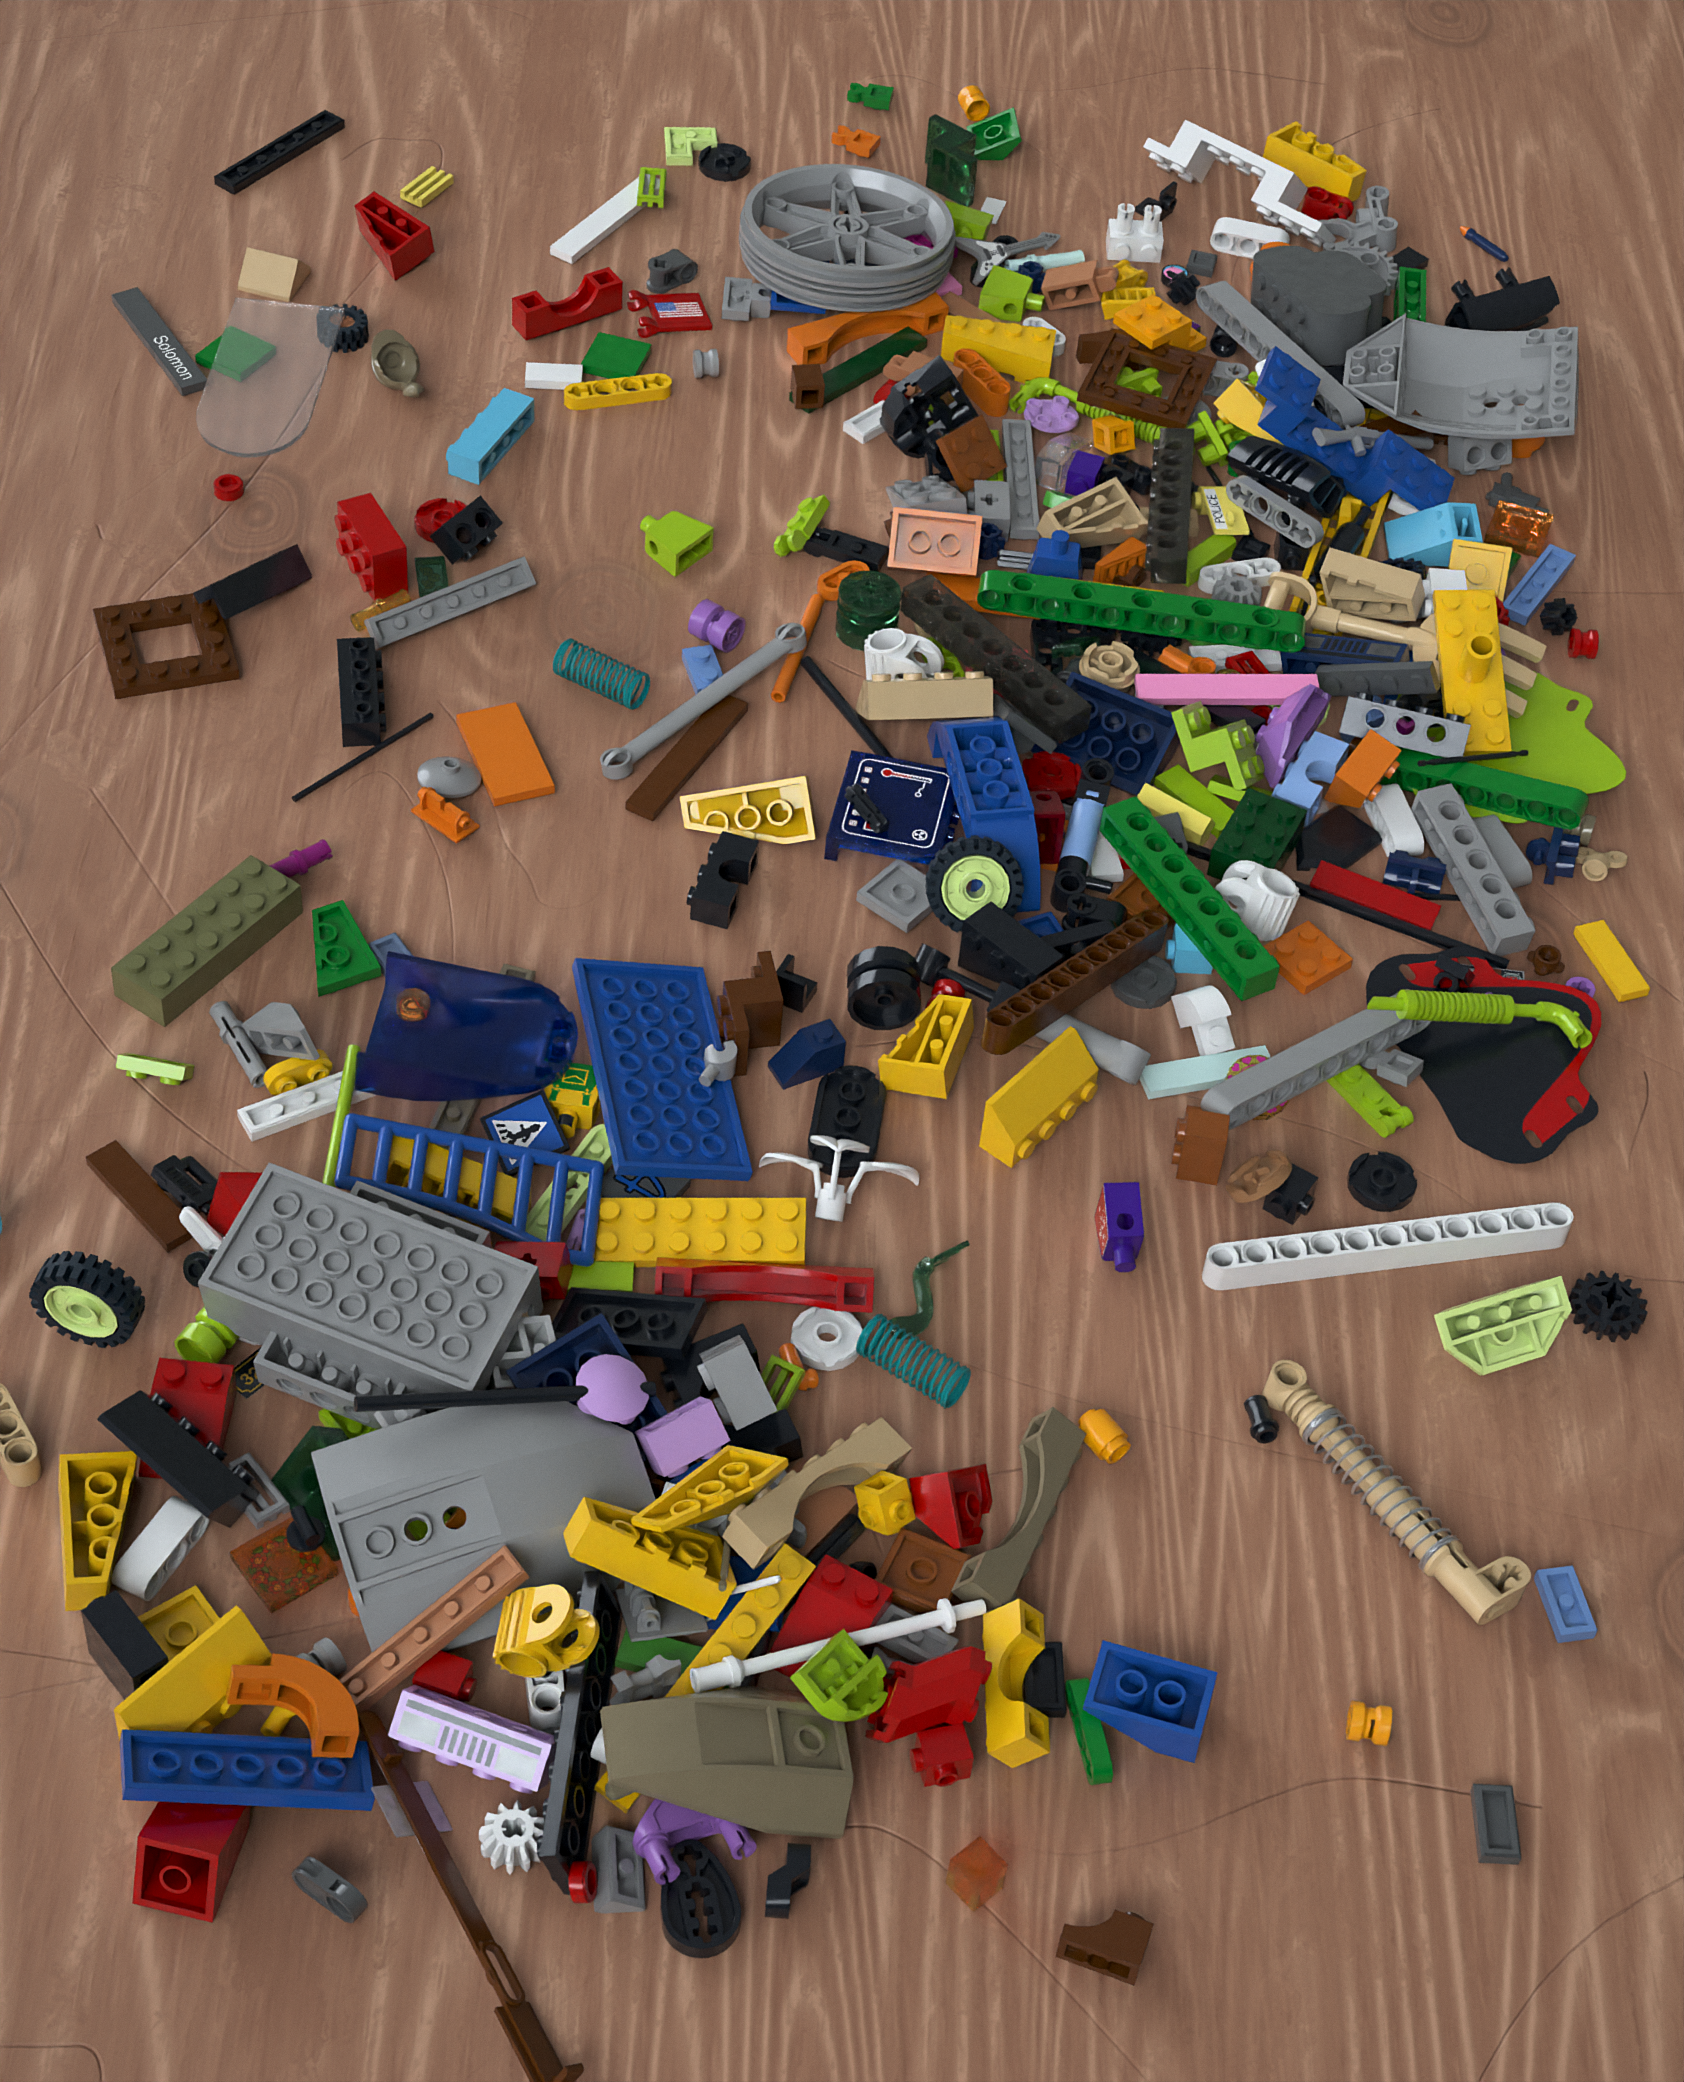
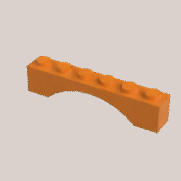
[786,291,949,365]

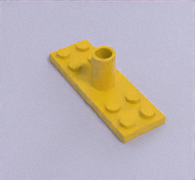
[1432,590,1512,756]

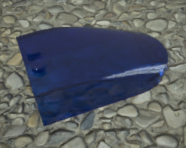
[355,951,578,1102]

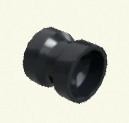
[1210,324,1238,358]

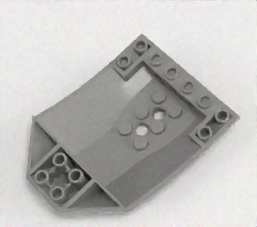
[1343,313,1579,439]
[311,1387,656,1653]

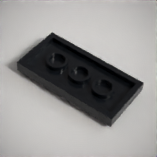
[552,1287,708,1360]

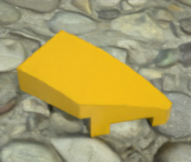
[1335,497,1361,533]

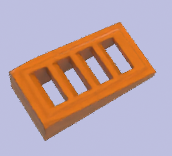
[1093,536,1149,584]

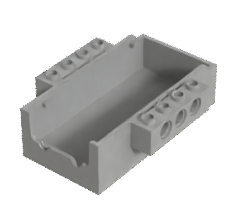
[198,1162,543,1430]

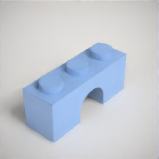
[1272,731,1349,827]

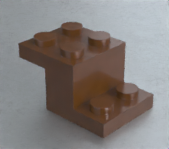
[716,951,784,1077]

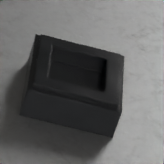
[1231,535,1271,561]

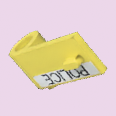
[1192,486,1250,535]

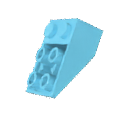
[1383,502,1483,567]

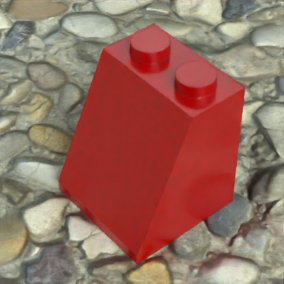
[132,1802,251,1923]

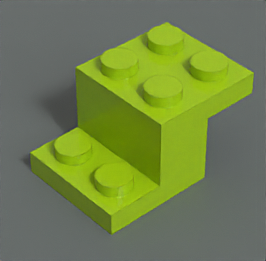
[1171,701,1265,791]

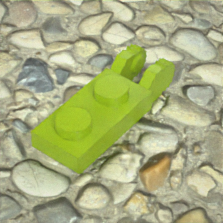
[773,495,830,557]

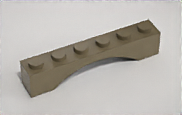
[951,1407,1086,1616]

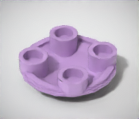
[1023,396,1079,433]
[576,1354,649,1425]

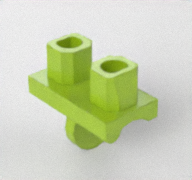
[1116,367,1163,397]
[1186,410,1237,467]

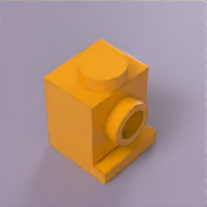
[1092,415,1135,455]

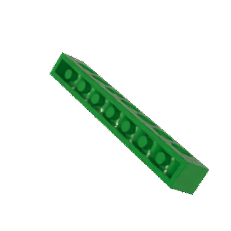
[1099,796,1280,1002]

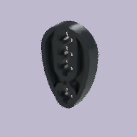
[660,1839,741,1958]

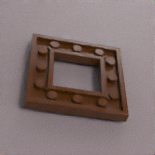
[1077,328,1217,433]
[93,593,240,699]

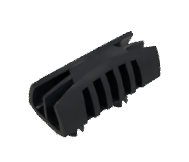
[1445,267,1560,331]
[1228,436,1344,525]

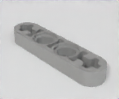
[1226,475,1324,548]

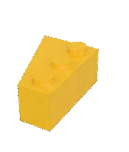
[878,994,974,1099]

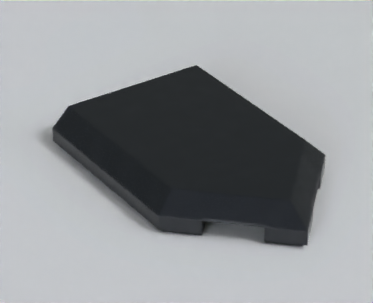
[1295,805,1382,871]

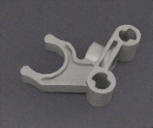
[1318,186,1398,252]

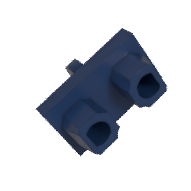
[1526,827,1581,885]
[1382,850,1447,895]

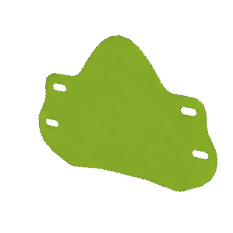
[1412,671,1626,824]

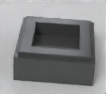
[1186,250,1218,278]

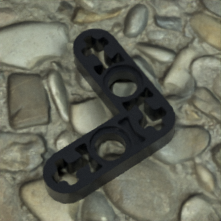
[1030,619,1117,686]

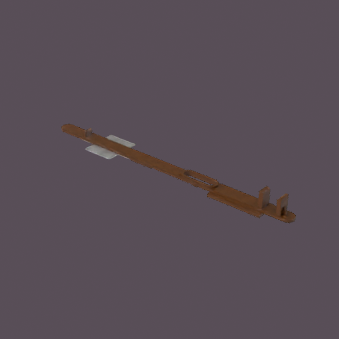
[358,1710,584,2082]

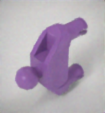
[632,1799,757,1885]

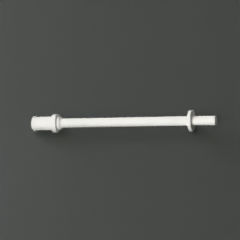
[690,1598,986,1693]

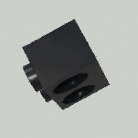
[429,495,503,565]

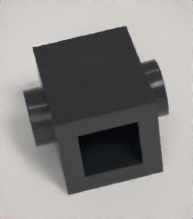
[1263,1163,1319,1225]

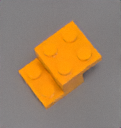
[1113,294,1207,352]

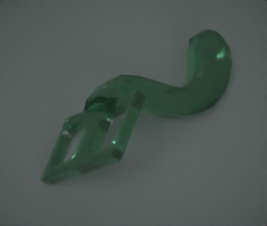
[887,1240,970,1339]

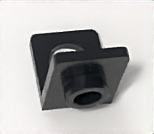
[1135,181,1178,222]

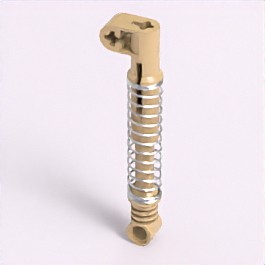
[1262,1360,1531,1625]

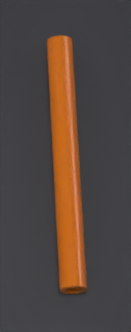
[771,594,825,703]

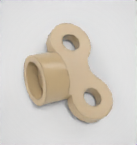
[1572,847,1628,881]

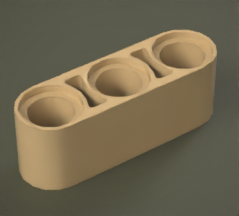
[0,1383,42,1487]

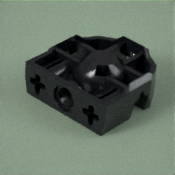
[879,355,979,459]

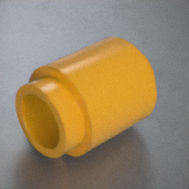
[1078,1409,1131,1464]

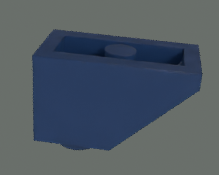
[768,1019,846,1090]

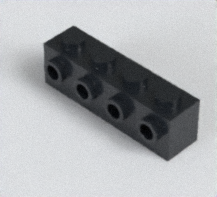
[337,637,386,747]

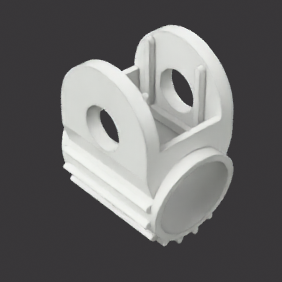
[864,628,944,680]
[1214,860,1300,941]

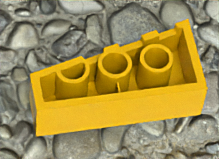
[941,315,1056,384]

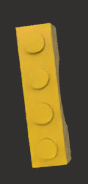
[982,1598,1050,1768]

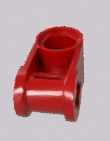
[1301,186,1354,221]

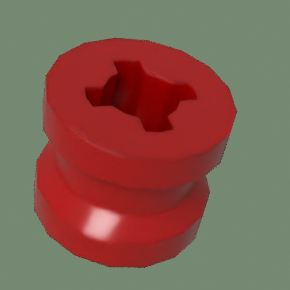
[1568,628,1599,659]

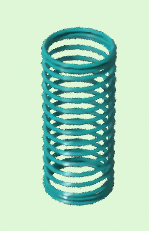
[553,638,650,710]
[856,1314,971,1409]

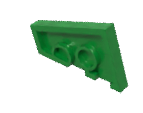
[312,900,382,997]

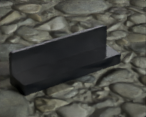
[193,544,312,620]

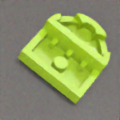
[790,1629,888,1722]

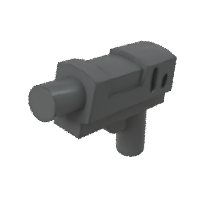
[1486,473,1550,521]

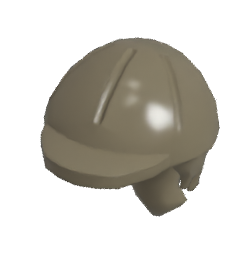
[371,329,424,398]

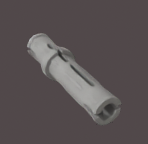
[209,1001,267,1088]

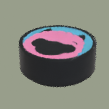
[1161,265,1189,288]

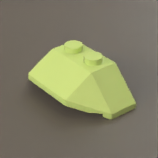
[1434,1276,1572,1376]

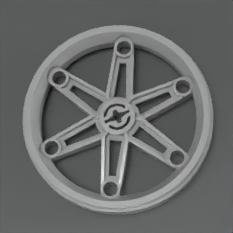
[739,164,956,312]

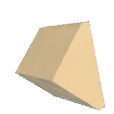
[238,247,311,302]

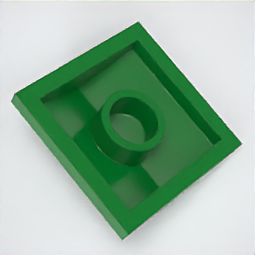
[966,107,1022,160]

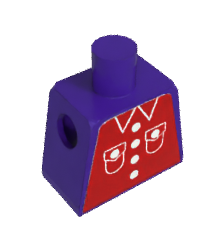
[1094,1182,1144,1273]

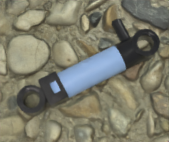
[1050,758,1114,913]

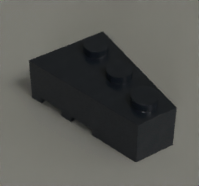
[958,902,1064,990]

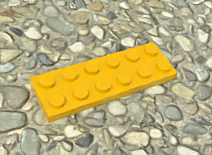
[594,1198,807,1267]

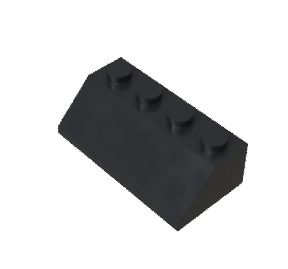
[97,1390,260,1528]

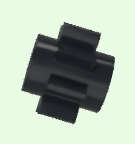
[1166,271,1201,306]
[1539,598,1578,636]

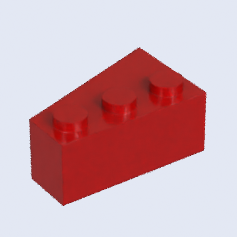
[354,191,435,281]

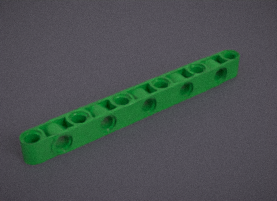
[977,570,1306,653]

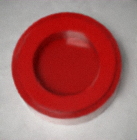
[213,474,244,501]
[568,1860,598,1904]

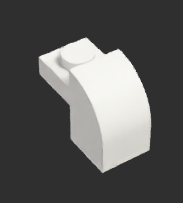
[1171,985,1235,1056]

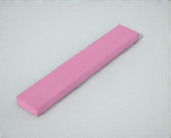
[1134,674,1319,705]

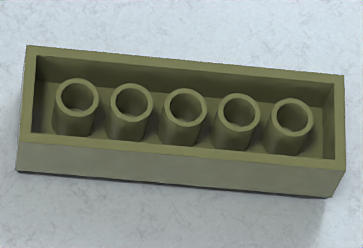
[111,855,303,1027]

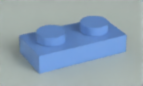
[682,645,723,695]
[1534,1565,1597,1643]

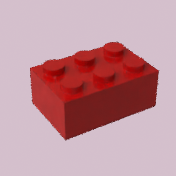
[334,493,408,602]

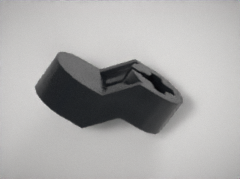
[765,1843,811,1919]

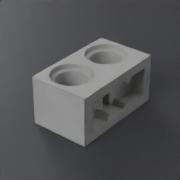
[1448,435,1512,475]

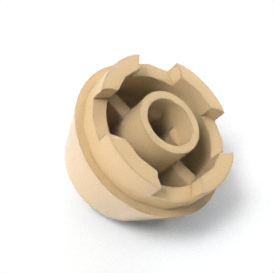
[1079,641,1140,694]

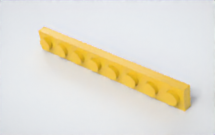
[594,1543,816,1814]

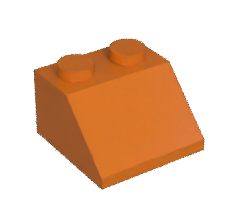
[1324,729,1402,808]

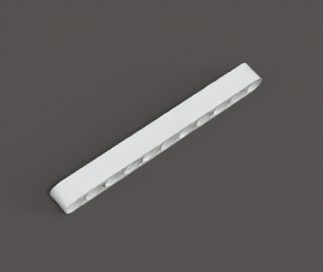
[1202,1202,1574,1290]

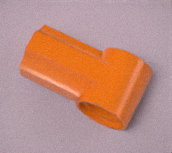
[1158,645,1216,674]

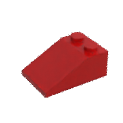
[138,1358,237,1479]
[768,1554,893,1678]

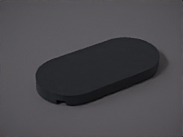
[807,1066,886,1178]

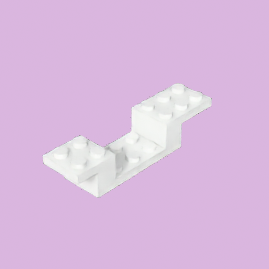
[1143,120,1336,247]

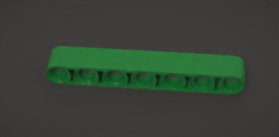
[1379,746,1589,830]

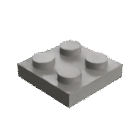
[856,858,932,933]

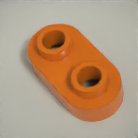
[817,560,870,601]

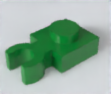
[847,83,894,110]

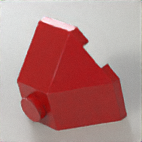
[909,1464,993,1549]

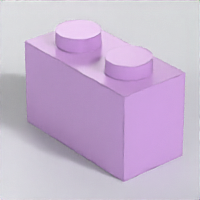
[635,1396,730,1478]

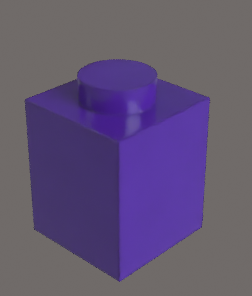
[1065,450,1105,496]

